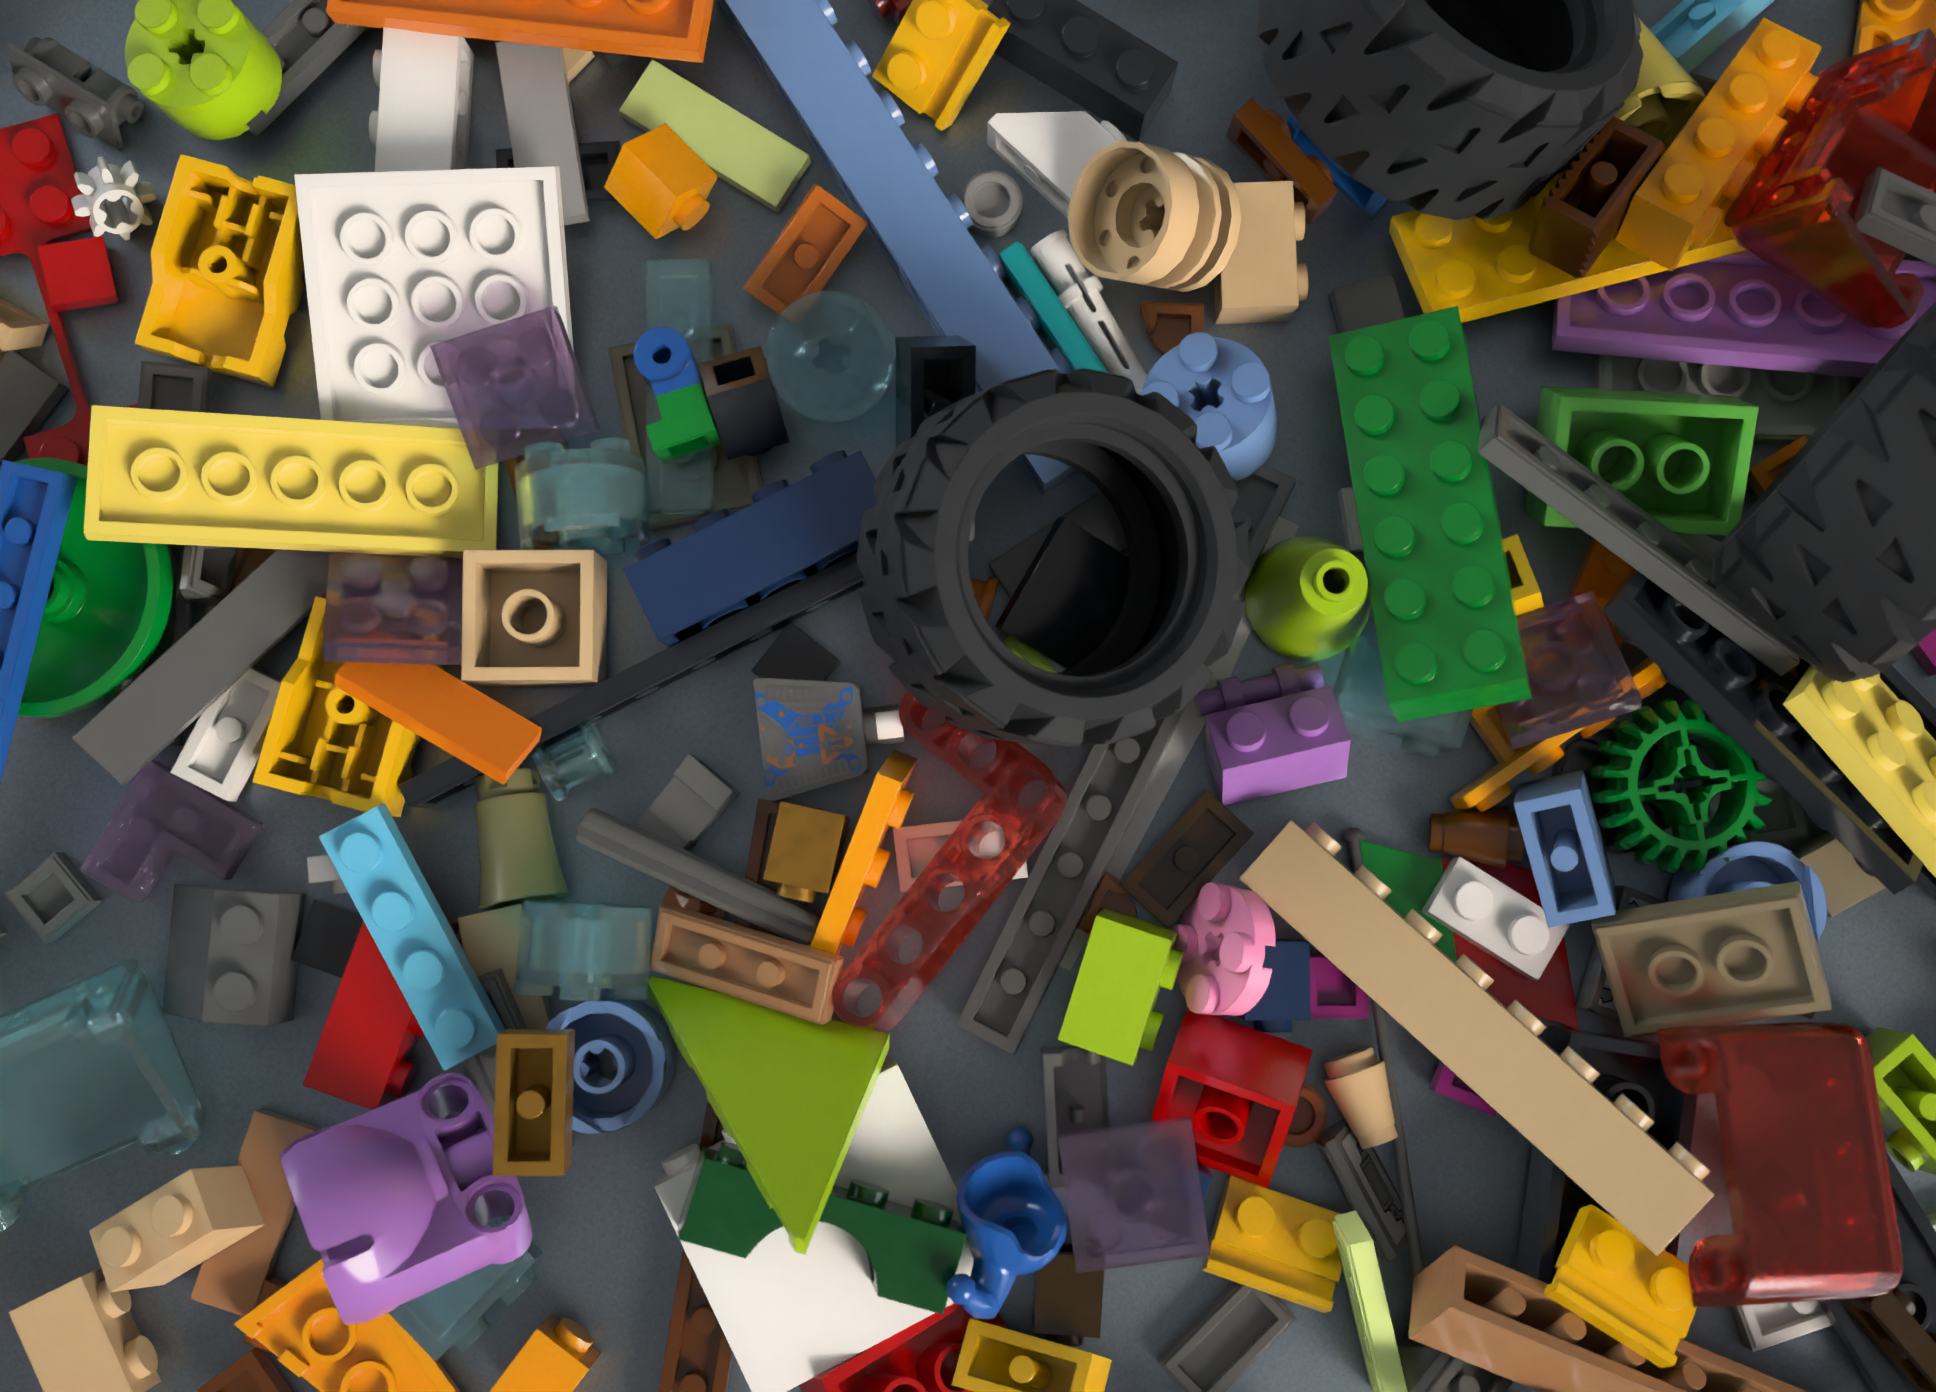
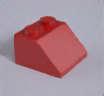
[1144,1007,1313,1189]

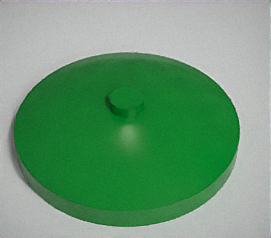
[0,458,173,718]

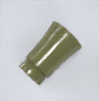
[474,768,570,910]

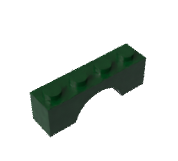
[677,1142,967,1315]

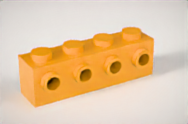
[1615,18,1822,271]

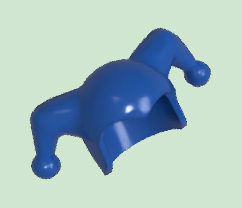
[946,1126,1068,1319]

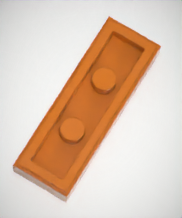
[334,630,542,785]

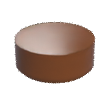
[1283,1083,1328,1148]

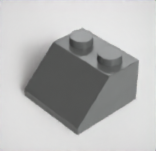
[162,884,305,1026]

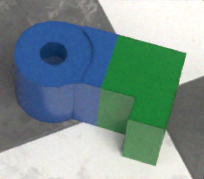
[633,327,722,463]

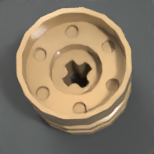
[1067,141,1242,292]

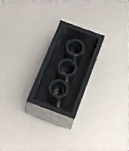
[1516,1025,1703,1284]

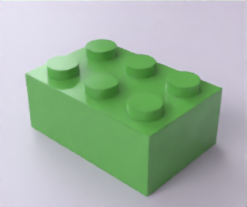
[1525,386,1759,536]

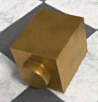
[763,801,850,903]

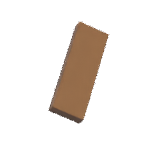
[648,904,845,1025]
[190,1108,322,1317]

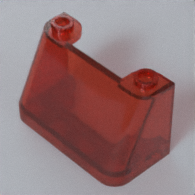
[1723,28,1936,329]
[1658,1022,1903,1307]

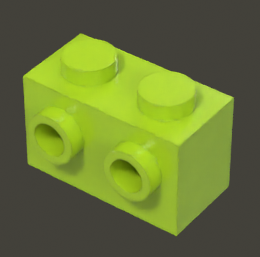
[1058,908,1184,1066]
[1830,1027,1936,1175]

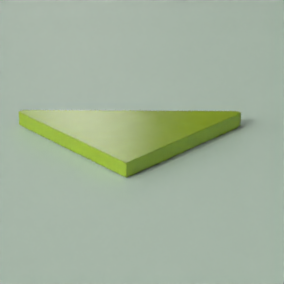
[648,976,890,1254]

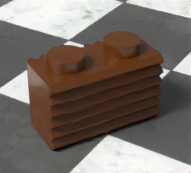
[1528,116,1665,278]

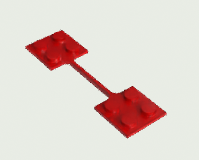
[0,113,138,467]

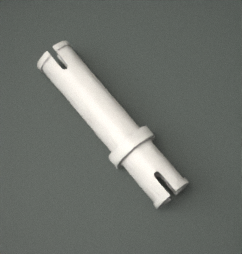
[1030,230,1148,395]

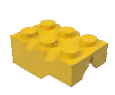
[134,154,304,388]
[252,596,452,817]

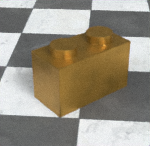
[493,1029,575,1176]

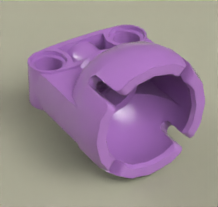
[279,1073,533,1325]

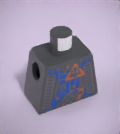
[753,678,905,802]

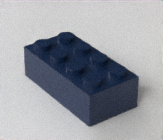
[623,450,876,647]

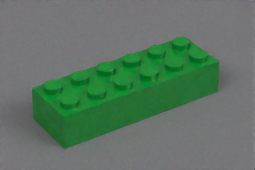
[1328,306,1532,722]

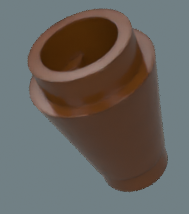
[1429,805,1524,869]

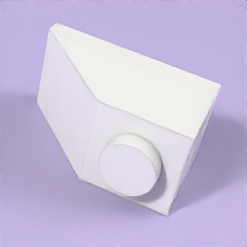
[987,111,1127,219]

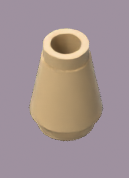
[1323,1047,1398,1149]

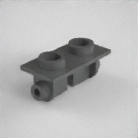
[5,37,144,151]

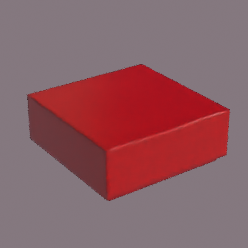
[37,236,120,313]

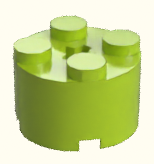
[125,0,282,140]

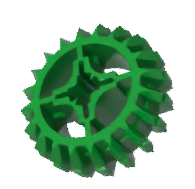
[1589,699,1773,873]

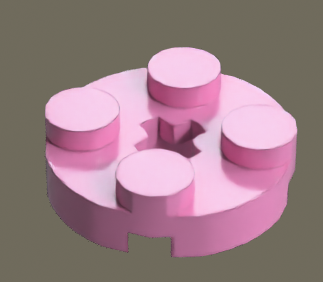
[1170,882,1275,1016]

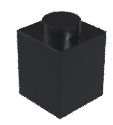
[699,346,790,460]

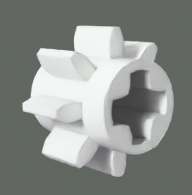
[71,156,157,241]

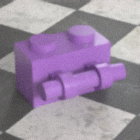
[1194,663,1351,806]

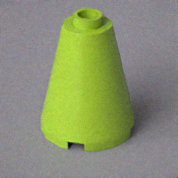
[1244,536,1371,662]

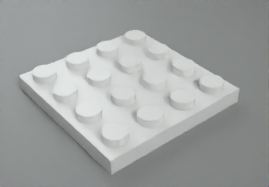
[294,166,579,430]

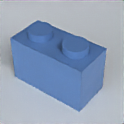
[1513,770,1617,928]

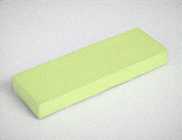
[619,59,811,213]
[1332,1210,1408,1392]

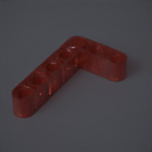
[832,691,1067,1032]

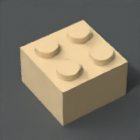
[461,550,607,687]

